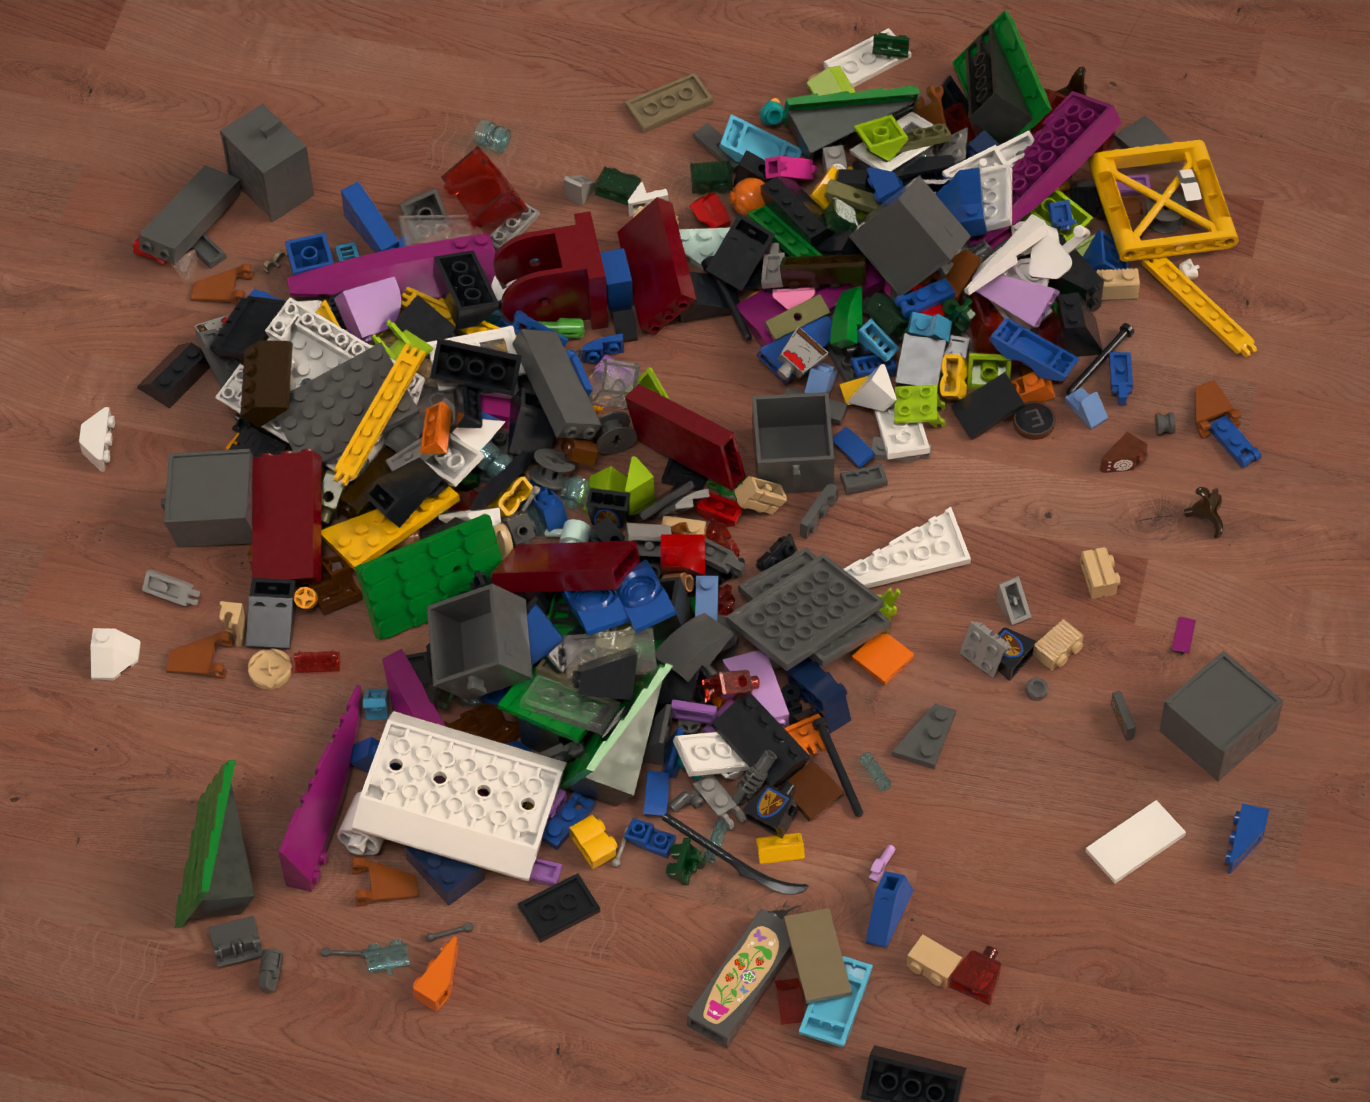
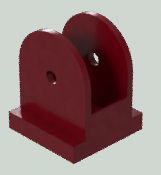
[493,211,608,330]

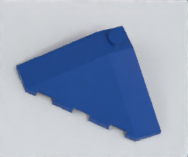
[936,167,987,236]

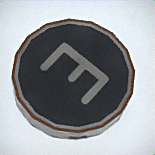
[1013,401,1056,440]

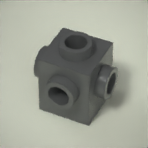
[502,510,536,545]

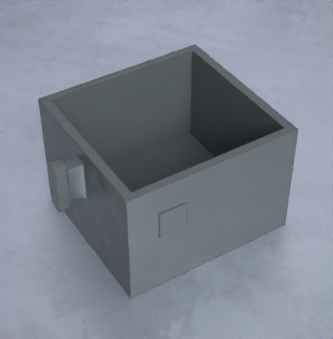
[220,104,314,222]
[849,176,971,295]
[752,392,835,493]
[161,449,253,547]
[427,584,533,700]
[1159,651,1283,781]

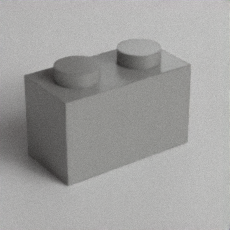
[625,523,672,557]

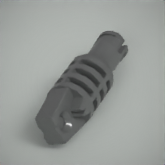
[732,750,777,805]

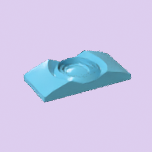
[719,114,802,162]
[799,956,873,1048]

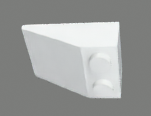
[425,433,485,487]

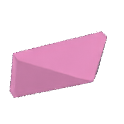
[773,287,815,310]

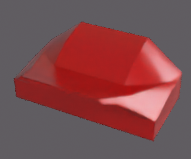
[689,192,731,228]
[696,492,744,527]

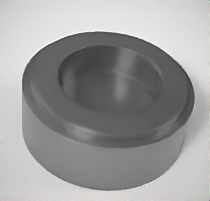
[1025,678,1048,701]

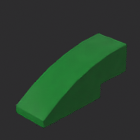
[830,286,862,349]

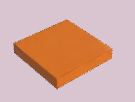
[852,632,914,686]

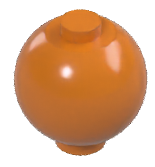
[729,178,765,218]

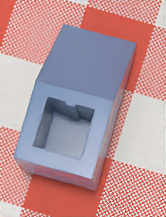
[804,364,839,395]

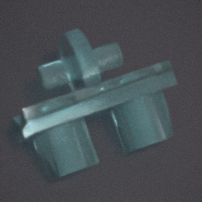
[365,939,410,975]

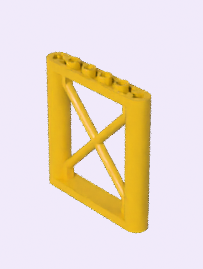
[1088,140,1239,262]

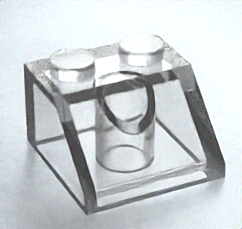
[588,359,640,410]

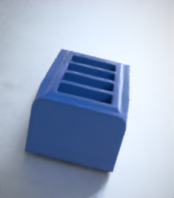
[851,352,897,378]

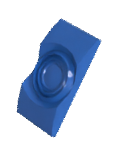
[989,318,1080,381]
[612,560,677,633]
[559,590,629,636]

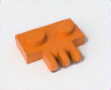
[784,713,829,755]

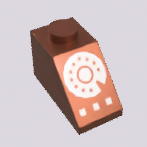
[1100,431,1148,473]

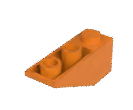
[1011,372,1055,403]
[413,936,459,1012]

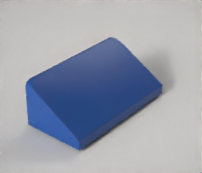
[661,728,684,778]

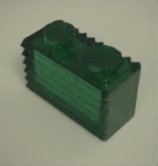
[690,160,733,195]
[594,166,641,206]
[824,197,858,234]
[864,292,909,337]

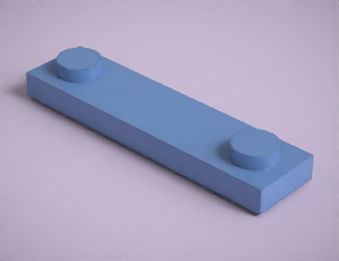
[695,576,718,621]

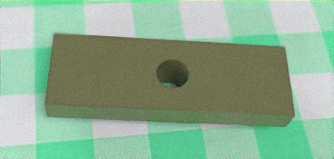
[898,123,952,153]
[824,179,882,213]
[764,294,830,341]

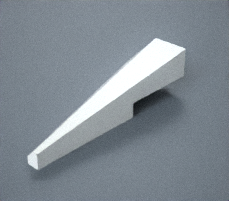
[942,131,1035,178]
[964,214,1049,295]

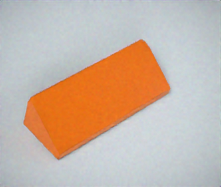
[420,401,452,454]

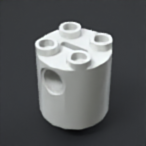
[337,792,384,855]

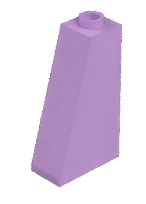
[972,272,1060,328]
[723,650,789,728]

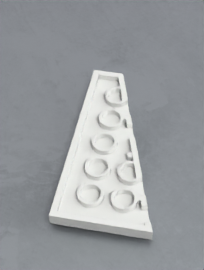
[844,507,971,588]

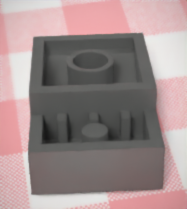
[652,613,734,682]

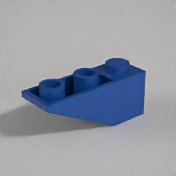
[528,479,567,532]
[1225,803,1269,874]
[865,871,914,948]

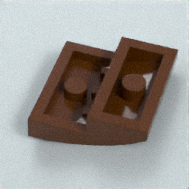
[778,761,844,821]

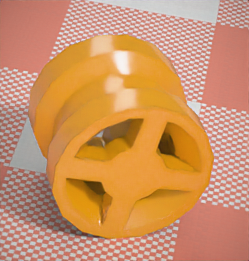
[294,587,318,609]

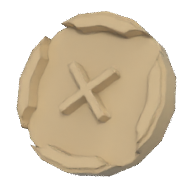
[248,648,292,690]

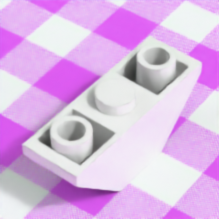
[79,407,115,472]

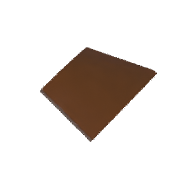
[305,556,363,614]
[444,702,520,744]

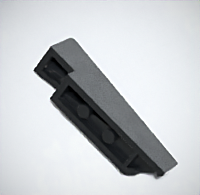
[852,155,955,190]

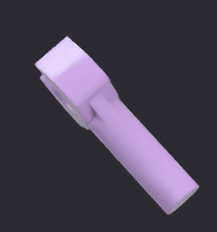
[869,845,896,882]

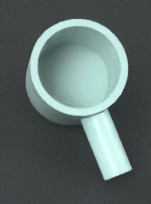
[545,519,591,543]

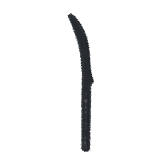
[662,812,809,895]

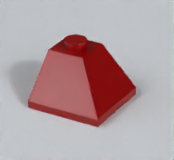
[660,534,705,575]

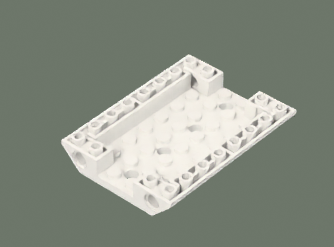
[215,298,425,481]
[352,711,567,881]

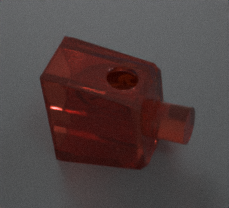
[702,670,760,702]
[950,946,1002,1006]

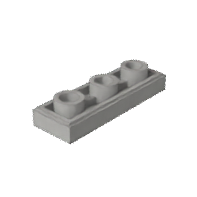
[490,202,540,252]

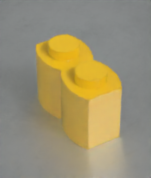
[940,354,968,401]
[485,476,533,517]
[569,815,618,869]

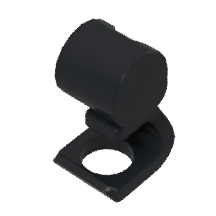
[781,684,813,725]

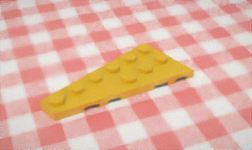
[321,486,460,570]

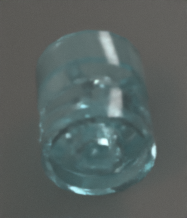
[474,119,511,154]
[476,441,513,479]

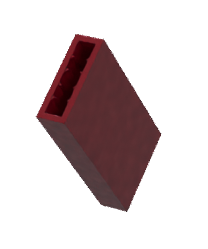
[617,197,697,335]
[625,384,746,490]
[252,449,322,585]
[491,540,640,593]

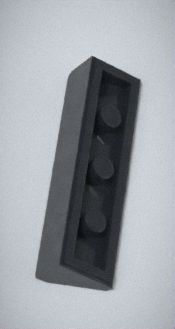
[454,384,483,428]
[470,450,532,511]

